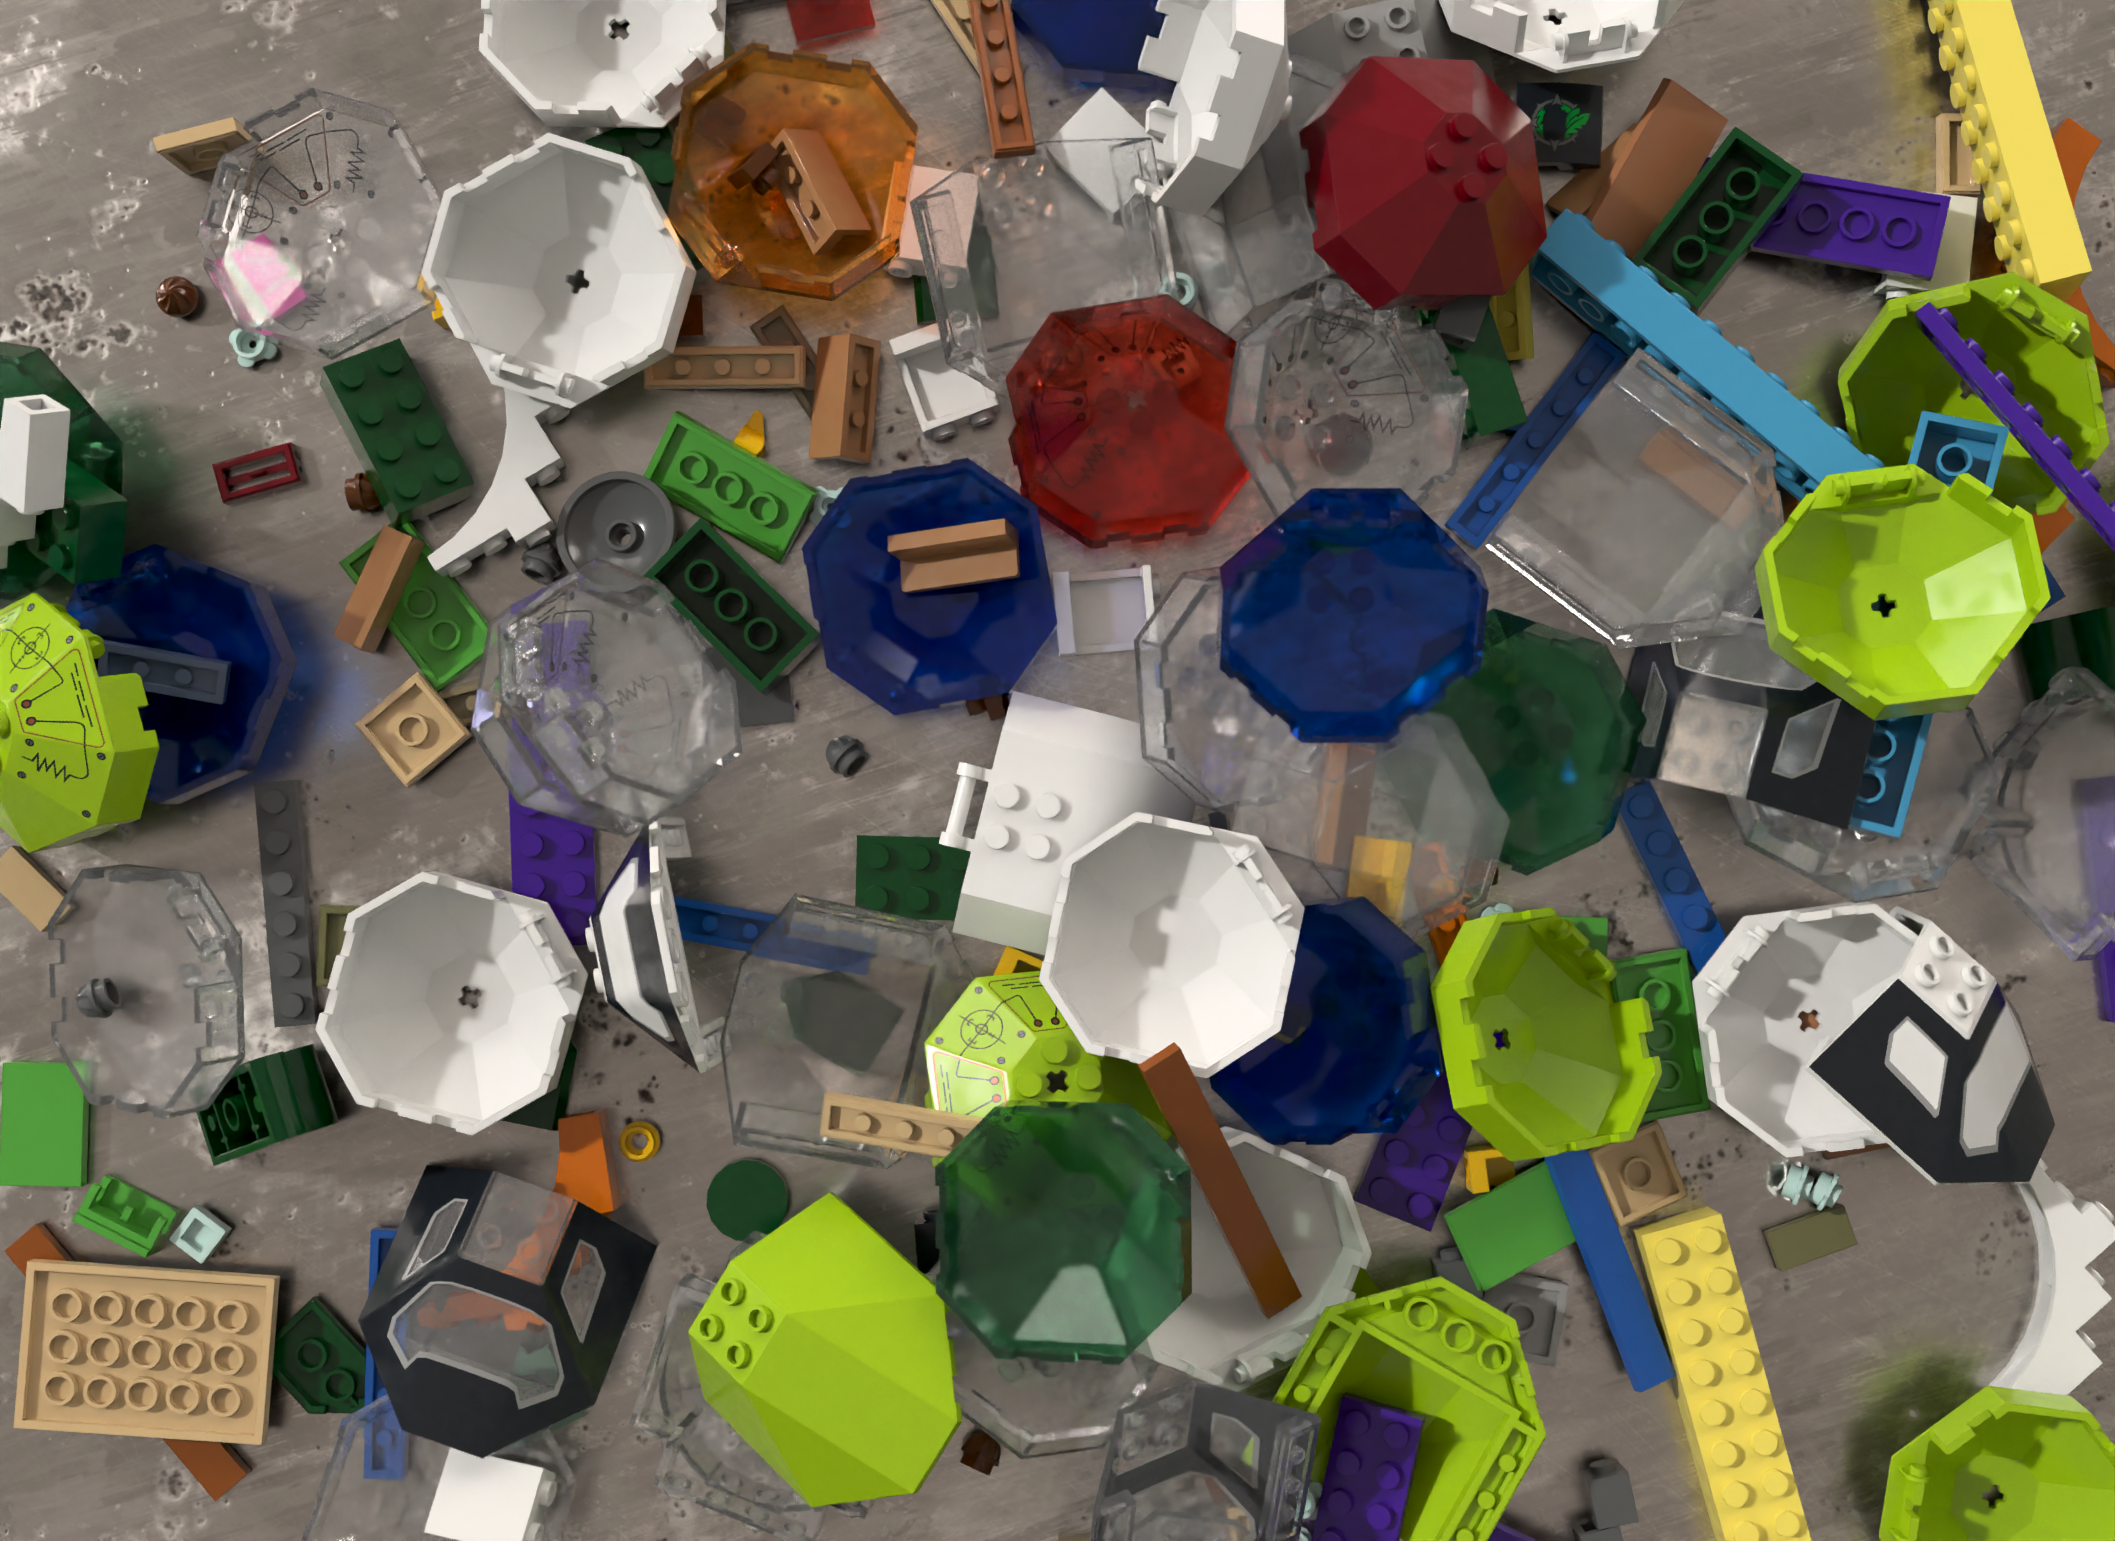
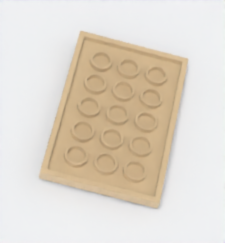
[13,1259,280,1445]

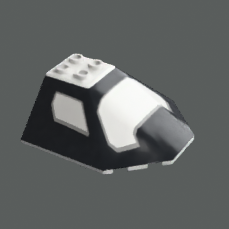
[585,816,731,1073]
[1804,906,2055,1186]

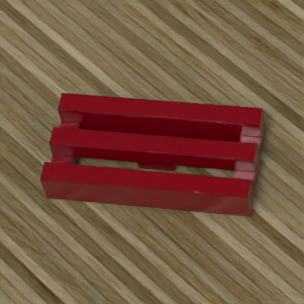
[212,442,305,505]

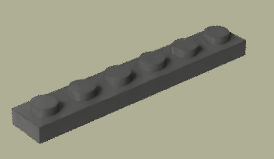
[254,780,320,1028]

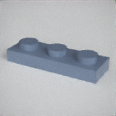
[97,640,232,704]

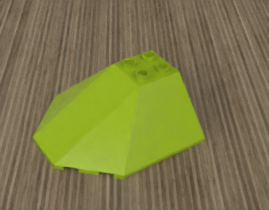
[688,1192,962,1508]
[1241,1276,1547,1541]

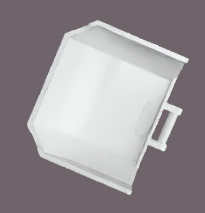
[939,691,1201,955]

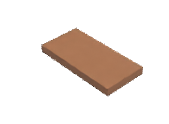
[1585,78,1728,260]

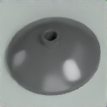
[556,471,677,592]

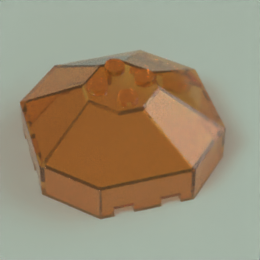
[667,42,918,301]

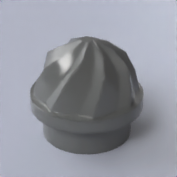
[521,542,562,584]
[825,735,868,778]
[76,978,121,1018]

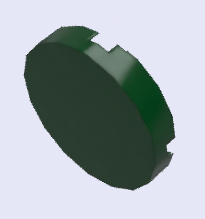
[706,1158,789,1242]

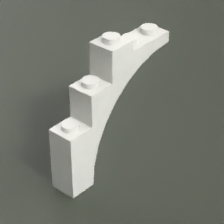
[427,388,570,577]
[0,394,70,569]
[1988,1158,2115,1396]

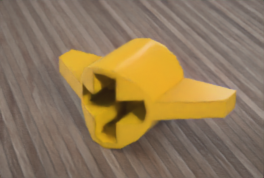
[734,410,766,457]

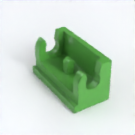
[72,1174,181,1258]

